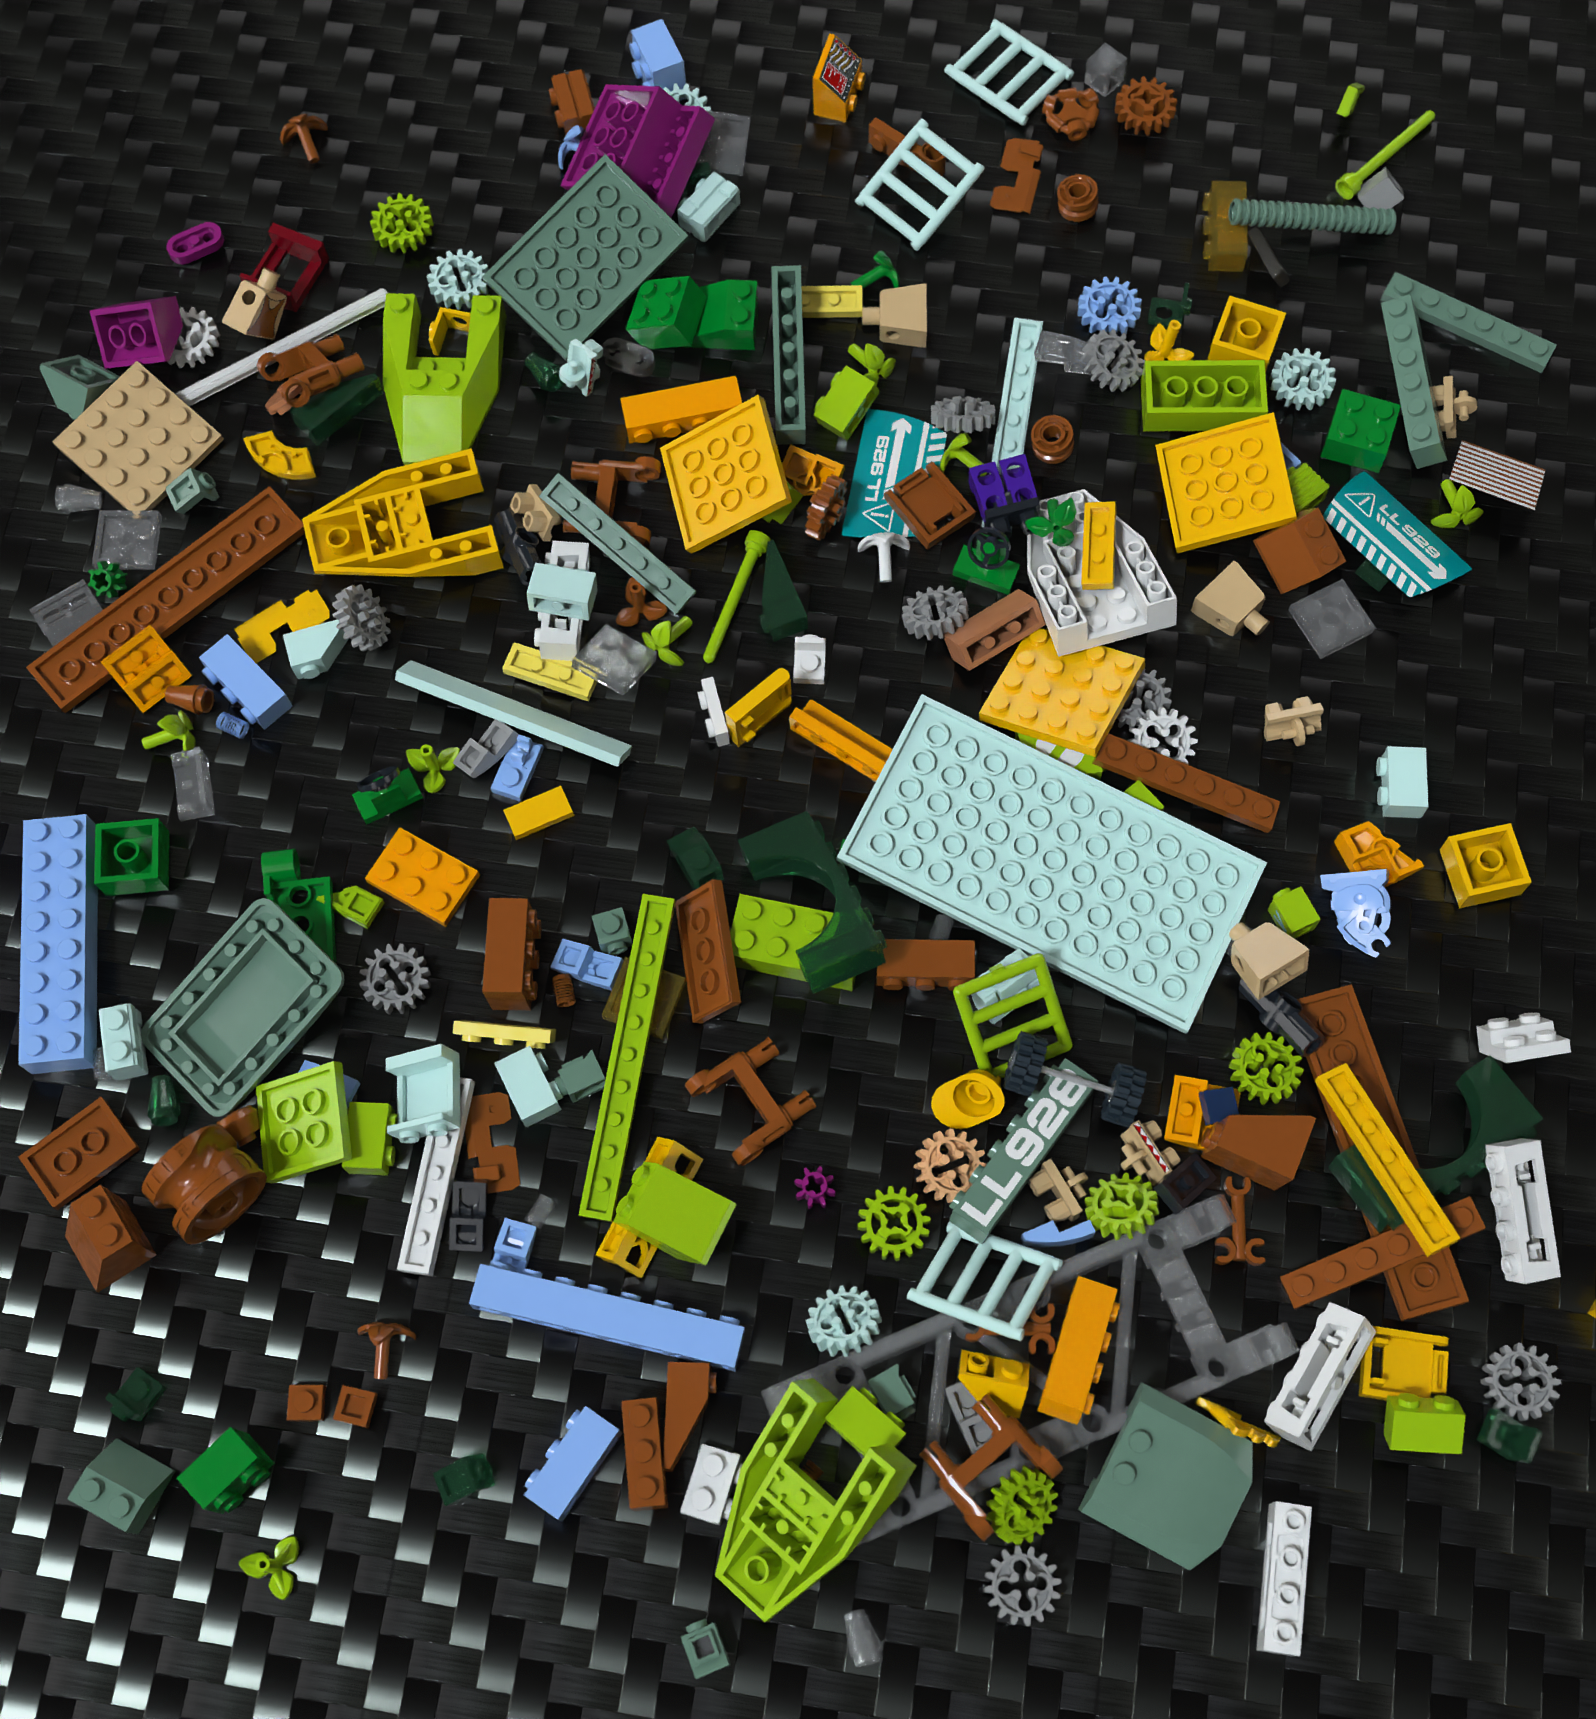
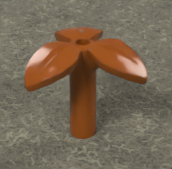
[280,113,328,163]
[616,577,668,627]
[358,1322,416,1379]

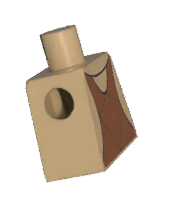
[222,268,286,340]

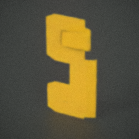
[234,589,330,664]

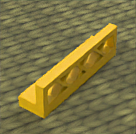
[595,1137,703,1278]

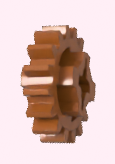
[1115,76,1177,135]

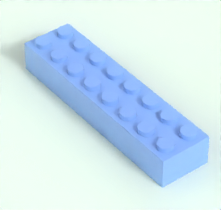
[18,814,98,1074]

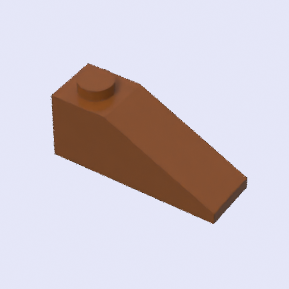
[663,1362,717,1472]

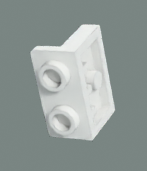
[680,1444,743,1526]

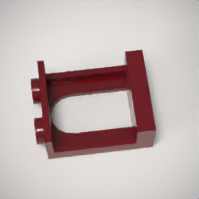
[240,223,329,312]

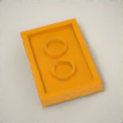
[365,827,480,927]

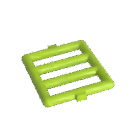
[953,953,1073,1079]

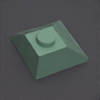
[40,355,120,420]

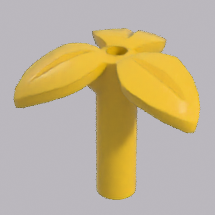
[1144,320,1194,361]

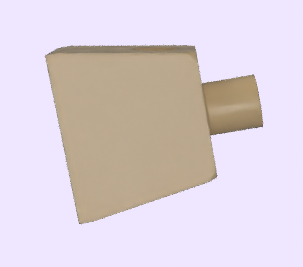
[862,284,927,348]
[1191,560,1269,636]
[1229,922,1309,1000]

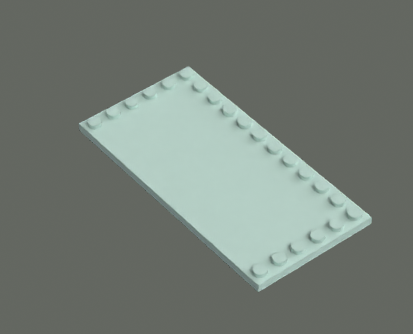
[836,694,1267,1034]

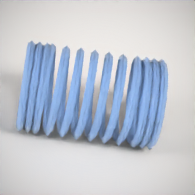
[216,712,249,739]

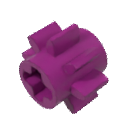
[795,1166,835,1209]

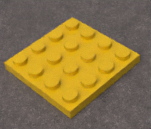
[660,395,792,553]
[1155,412,1297,553]
[979,628,1145,757]

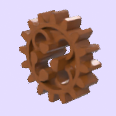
[805,474,847,541]

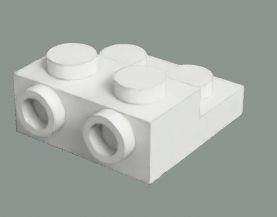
[1476,1013,1571,1063]

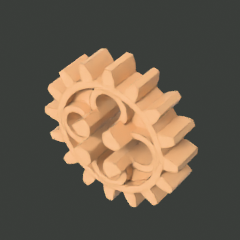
[914,1129,987,1203]

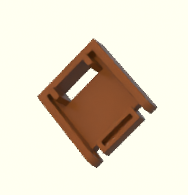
[884,462,976,550]

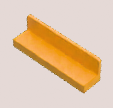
[789,700,893,782]

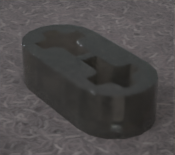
[602,337,655,377]

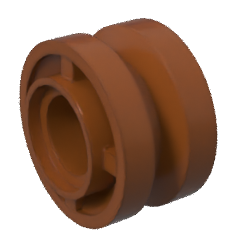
[1057,174,1098,222]
[1031,415,1074,464]

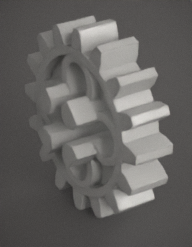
[1081,329,1145,392]
[931,396,995,433]
[332,585,391,652]
[902,585,969,640]
[1117,668,1172,732]
[359,944,431,1014]
[1481,1343,1561,1421]
[983,1545,1061,1626]

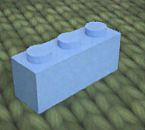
[199,634,293,730]
[524,1406,622,1521]

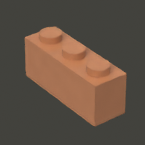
[944,589,1046,671]

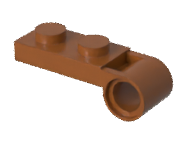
[869,117,946,176]

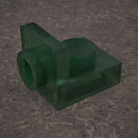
[105,1366,167,1422]
[433,1453,495,1506]

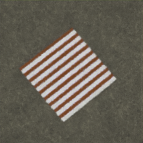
[1449,440,1545,510]

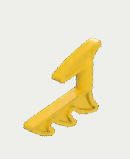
[1195,1396,1281,1447]

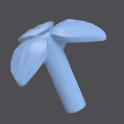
[558,125,585,169]

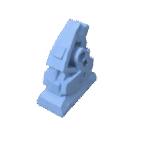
[1320,869,1391,958]

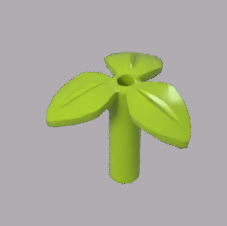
[848,343,896,385]
[940,433,988,477]
[1431,479,1484,528]
[642,616,692,666]
[142,710,196,761]
[406,744,460,793]
[239,1536,299,1600]

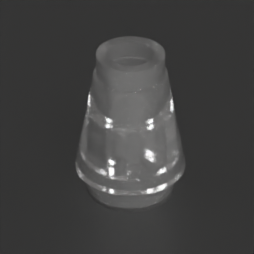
[55,483,102,513]
[844,1609,884,1668]

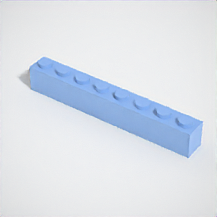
[469,1261,745,1372]

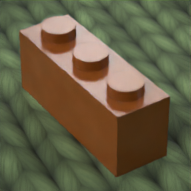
[877,939,975,991]
[621,1397,668,1511]

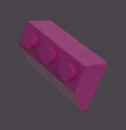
[89,296,183,369]

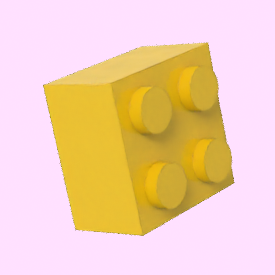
[1207,296,1286,373]
[1440,823,1532,909]

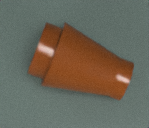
[165,684,214,715]

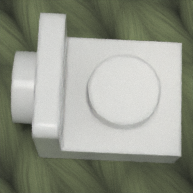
[793,634,826,684]

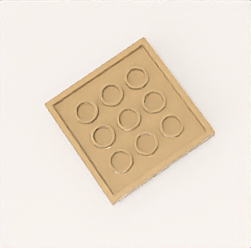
[53,361,224,521]

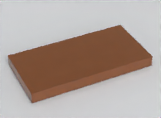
[675,879,741,1023]

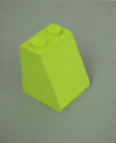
[613,1162,737,1265]

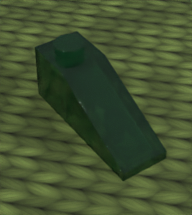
[289,373,384,446]
[759,540,808,641]

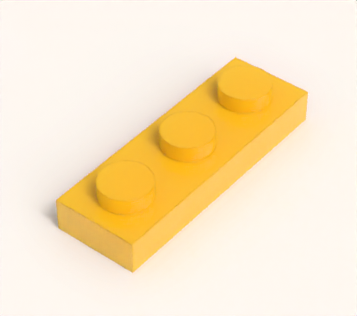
[1081,501,1117,590]

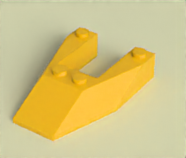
[302,448,504,577]

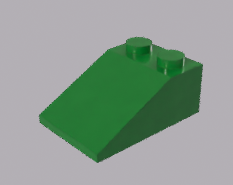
[682,280,759,350]

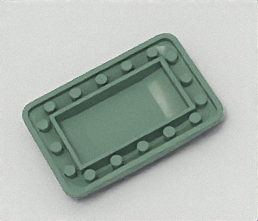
[141,898,345,1117]

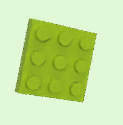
[256,1061,352,1183]

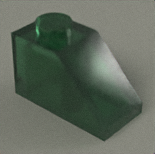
[667,827,724,890]

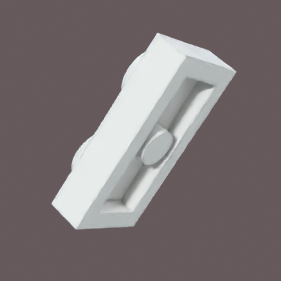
[697,677,730,747]

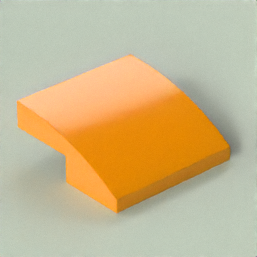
[101,625,192,713]
[1164,1075,1241,1150]

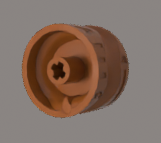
[142,1124,267,1244]

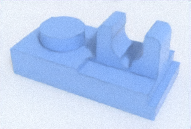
[491,734,544,802]

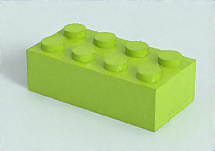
[1141,360,1268,431]
[730,894,866,991]

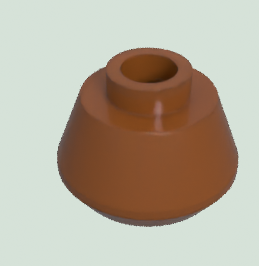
[216,1105,260,1147]

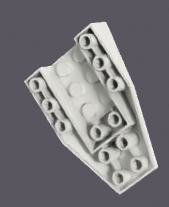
[1027,489,1177,657]

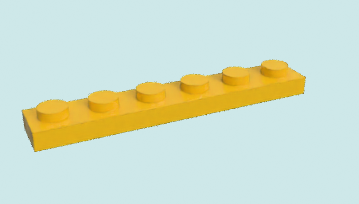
[1315,1063,1460,1257]

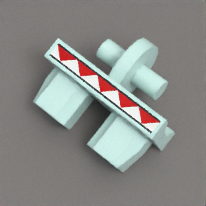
[559,338,603,397]

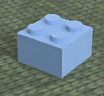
[629,19,686,100]

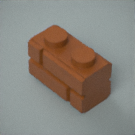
[548,69,595,134]

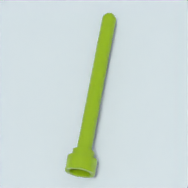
[1335,110,1435,200]
[703,530,771,663]

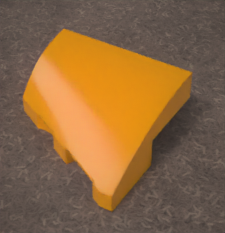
[782,444,845,496]
[1334,821,1424,887]

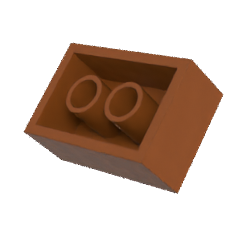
[482,898,541,1011]

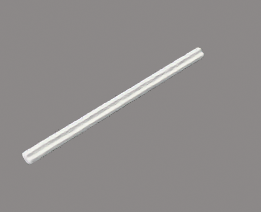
[175,288,387,406]

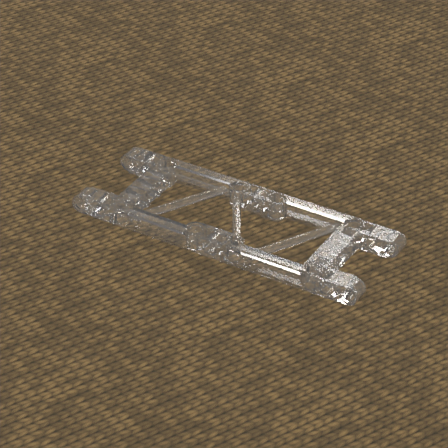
[761,1194,1300,1547]

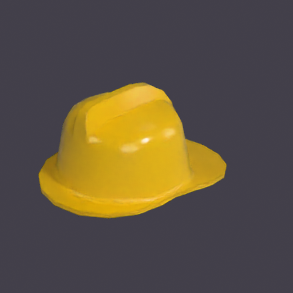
[931,1069,1005,1129]

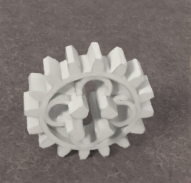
[1127,707,1198,765]

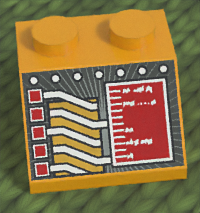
[813,33,866,122]

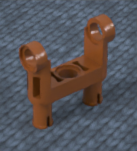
[257,333,365,408]
[563,456,661,548]
[685,1037,817,1166]
[919,1393,1063,1541]

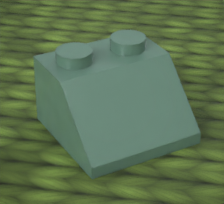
[67,1438,175,1535]

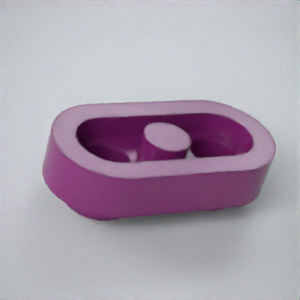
[167,222,224,264]

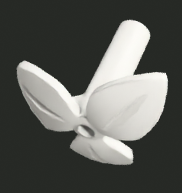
[858,532,910,582]

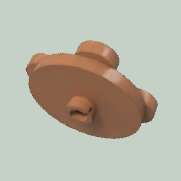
[265,383,303,415]

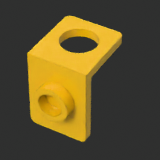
[429,307,471,356]

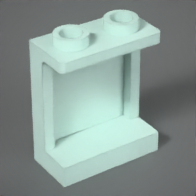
[386,1044,461,1143]

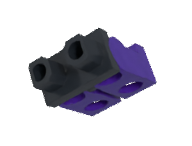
[968,454,1040,540]

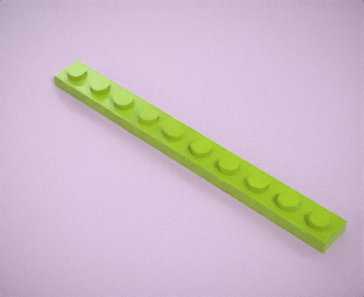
[579,894,676,1222]

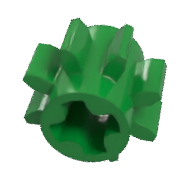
[88,561,128,598]

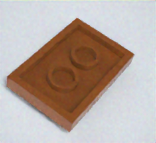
[18,1096,140,1210]

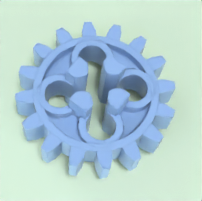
[1077,276,1142,334]

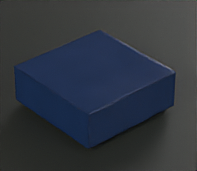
[1198,1087,1239,1126]

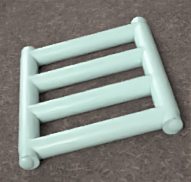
[944,19,1074,126]
[855,118,985,251]
[907,1222,1063,1341]

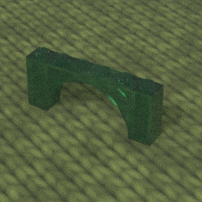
[738,811,887,994]
[1328,1055,1543,1233]

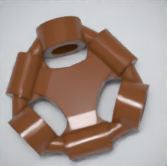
[1042,87,1100,141]

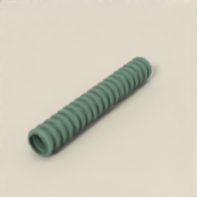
[1228,198,1397,235]

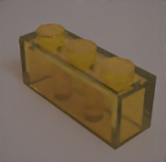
[1203,181,1248,272]

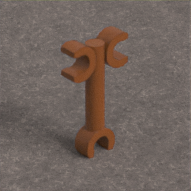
[1215,1176,1265,1266]
[965,1303,1055,1354]

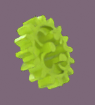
[370,193,434,253]
[1229,1032,1304,1105]
[986,1466,1058,1546]

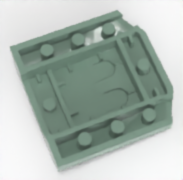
[1078,1382,1252,1570]

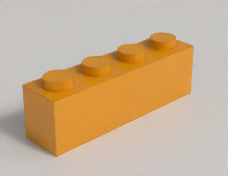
[620,376,742,444]
[1037,1276,1120,1425]

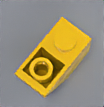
[958,1350,1030,1418]

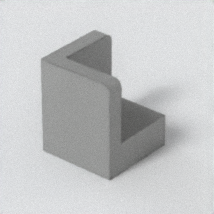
[1358,167,1404,209]

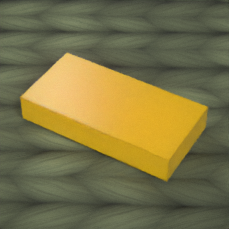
[503,786,574,840]

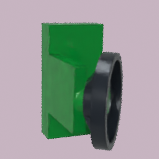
[953,527,1021,595]
[352,766,423,825]

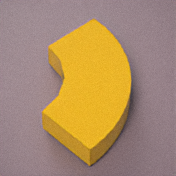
[243,430,316,480]

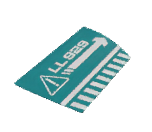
[842,409,947,537]
[1323,471,1472,597]

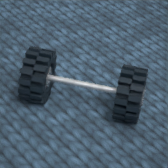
[1003,1031,1147,1128]

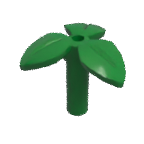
[850,251,900,289]
[1025,498,1076,547]

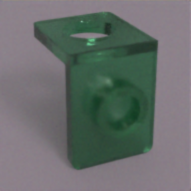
[1148,283,1192,328]

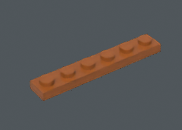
[1092,733,1280,833]
[1280,1196,1486,1310]

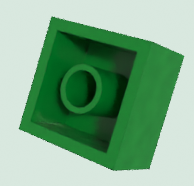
[626,276,707,350]
[1321,389,1401,473]
[94,818,170,896]
[177,1427,275,1514]

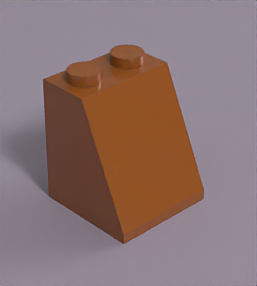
[1200,1115,1316,1190]
[65,1185,156,1292]

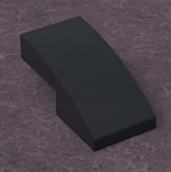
[449,1178,488,1252]

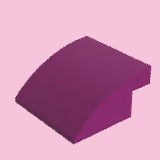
[560,84,715,218]

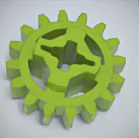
[1085,1173,1159,1240]
[858,1186,931,1261]

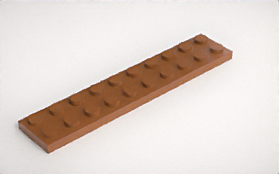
[26,486,305,713]
[1297,984,1469,1321]

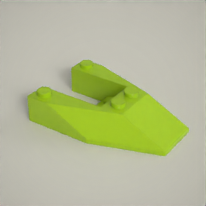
[383,293,507,465]
[715,1378,916,1622]

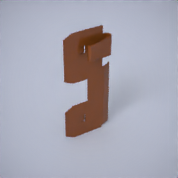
[990,138,1044,214]
[465,1092,520,1194]

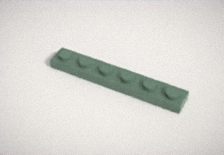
[1381,272,1557,373]
[539,473,697,615]

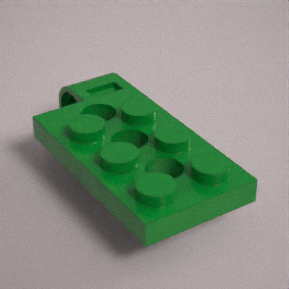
[261,848,336,963]

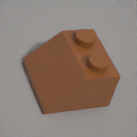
[1253,507,1346,594]

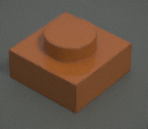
[287,1385,326,1421]
[333,1385,378,1428]

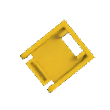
[725,668,792,747]
[1359,1326,1449,1400]

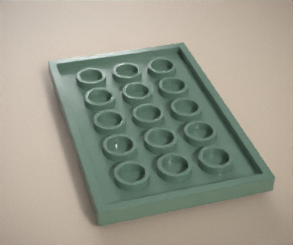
[482,154,689,361]

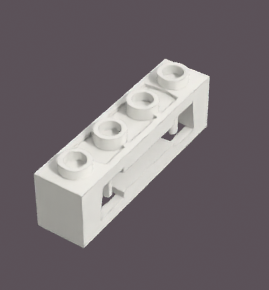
[534,541,590,661]
[1485,1138,1561,1284]
[1264,1302,1377,1451]
[1257,1501,1312,1656]

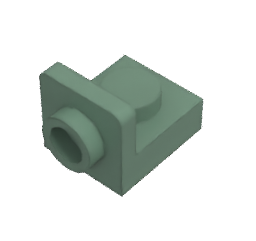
[166,468,219,514]
[592,907,633,955]

